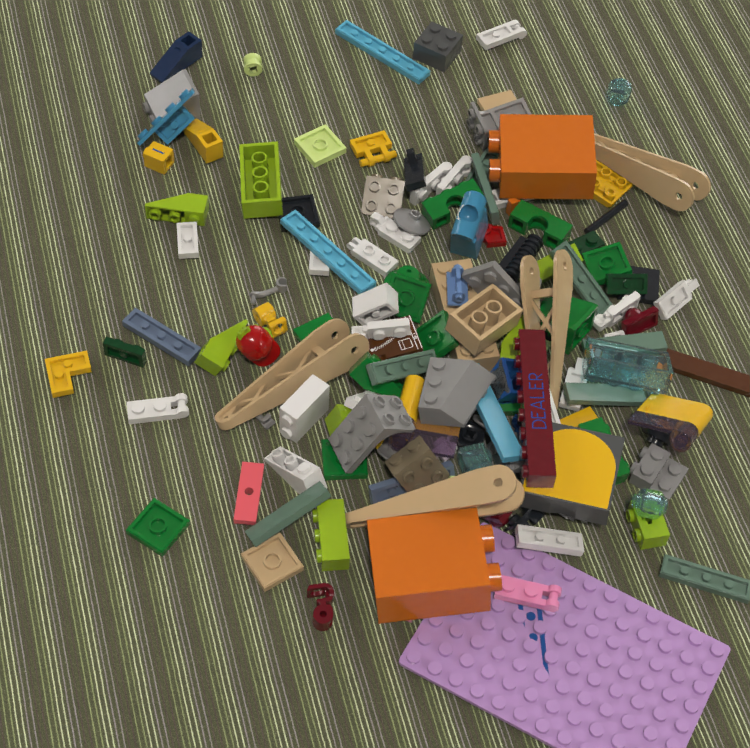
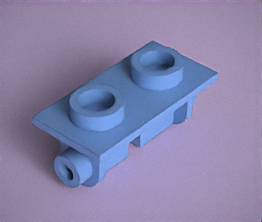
[446,264,468,306]

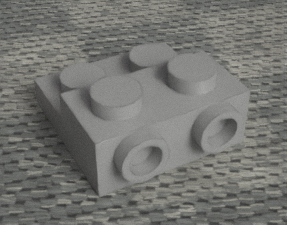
[629,443,689,504]

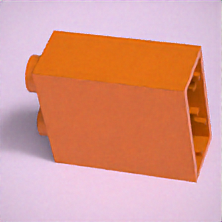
[488,114,597,199]
[367,507,502,624]

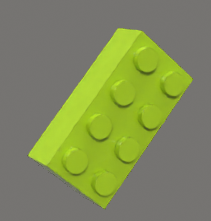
[239,141,283,219]

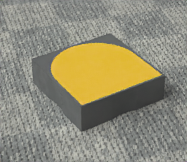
[520,422,625,526]

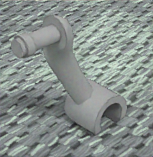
[249,277,287,305]
[256,413,276,430]

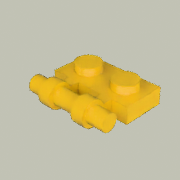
[349,130,397,167]

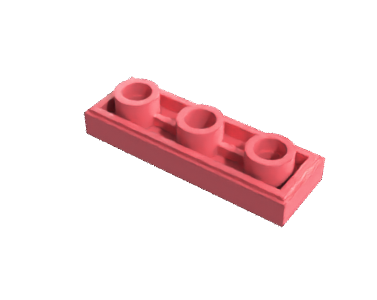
[233,462,264,525]

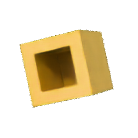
[143,141,174,175]

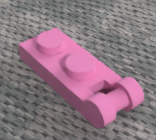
[493,575,562,612]

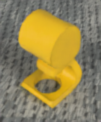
[252,302,288,339]

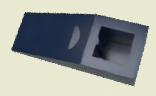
[150,31,203,83]

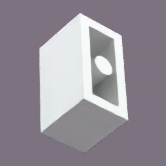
[352,282,399,325]

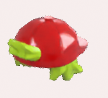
[236,324,281,367]

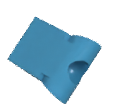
[450,190,488,259]

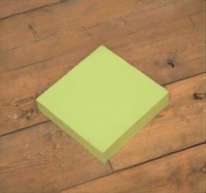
[294,124,347,168]

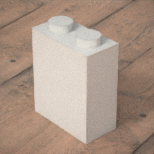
[279,374,330,443]

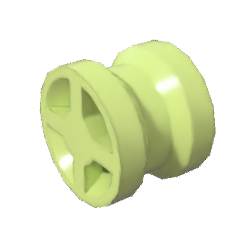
[243,53,262,77]

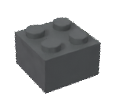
[413,22,463,72]

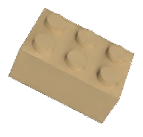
[445,284,523,356]

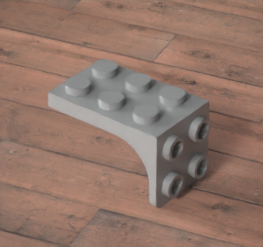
[466,97,531,151]
[461,260,542,309]
[328,394,416,473]

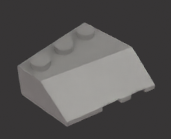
[418,357,496,427]

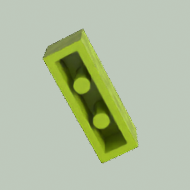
[312,499,350,571]

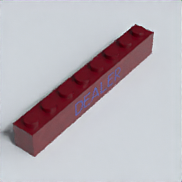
[513,329,556,488]

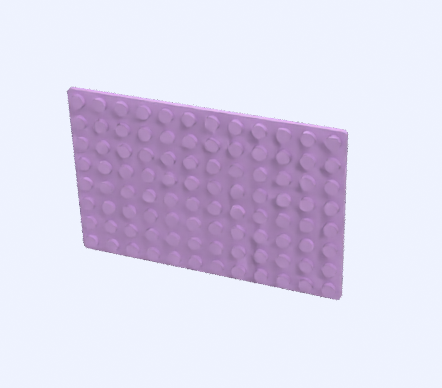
[399,522,731,748]

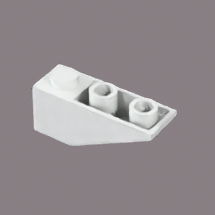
[264,446,328,494]

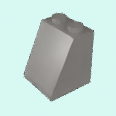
[142,69,201,126]

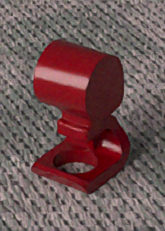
[307,583,334,631]

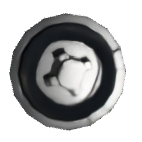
[453,421,485,456]

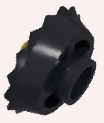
[642,420,680,448]

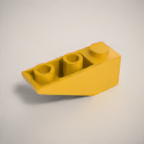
[183,118,224,164]

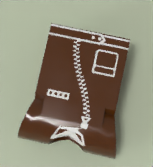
[351,315,423,361]

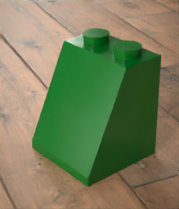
[540,297,598,355]

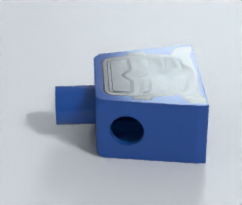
[490,357,520,404]

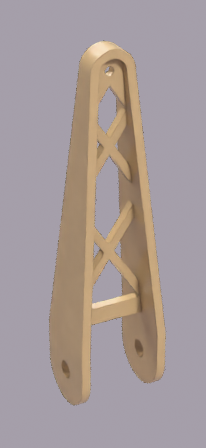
[594,133,711,211]
[520,249,573,410]
[215,318,369,430]
[345,465,525,529]

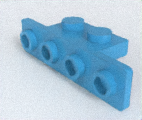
[137,88,195,146]

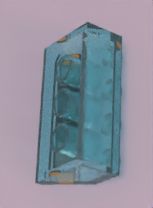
[582,336,674,395]

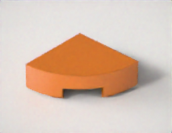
[506,198,521,216]

